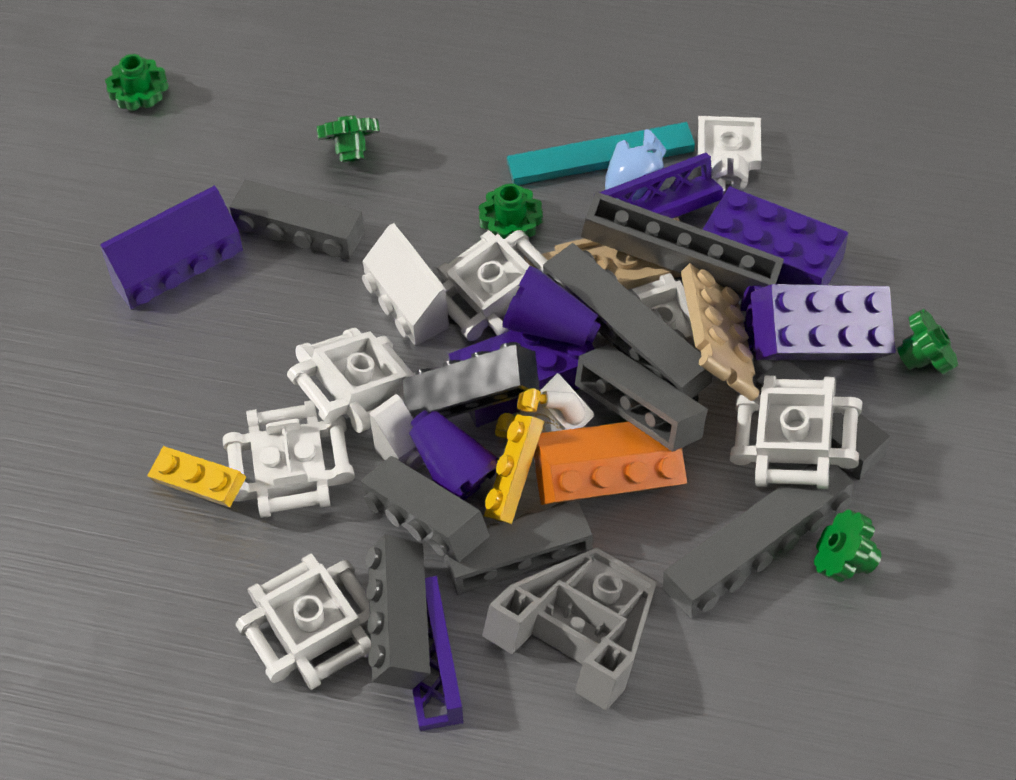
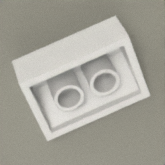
[362,223,449,346]

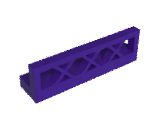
[594,152,724,219]
[412,576,464,731]

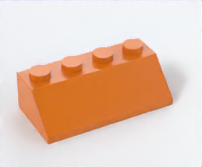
[533,422,687,505]

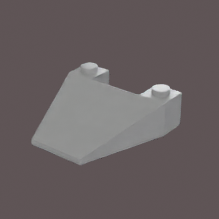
[482,547,657,711]

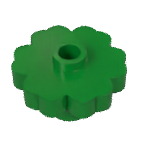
[105,54,168,111]
[316,115,380,162]
[478,184,543,239]
[897,308,958,374]
[814,509,881,583]

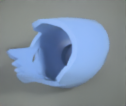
[605,129,666,201]

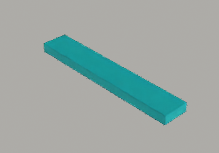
[507,122,695,185]

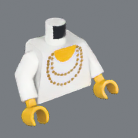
[495,373,594,439]

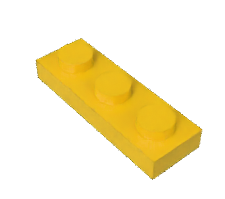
[484,415,544,524]
[147,446,246,508]

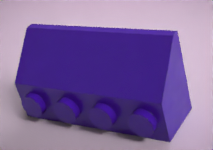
[100,185,243,309]

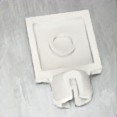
[697,116,762,194]

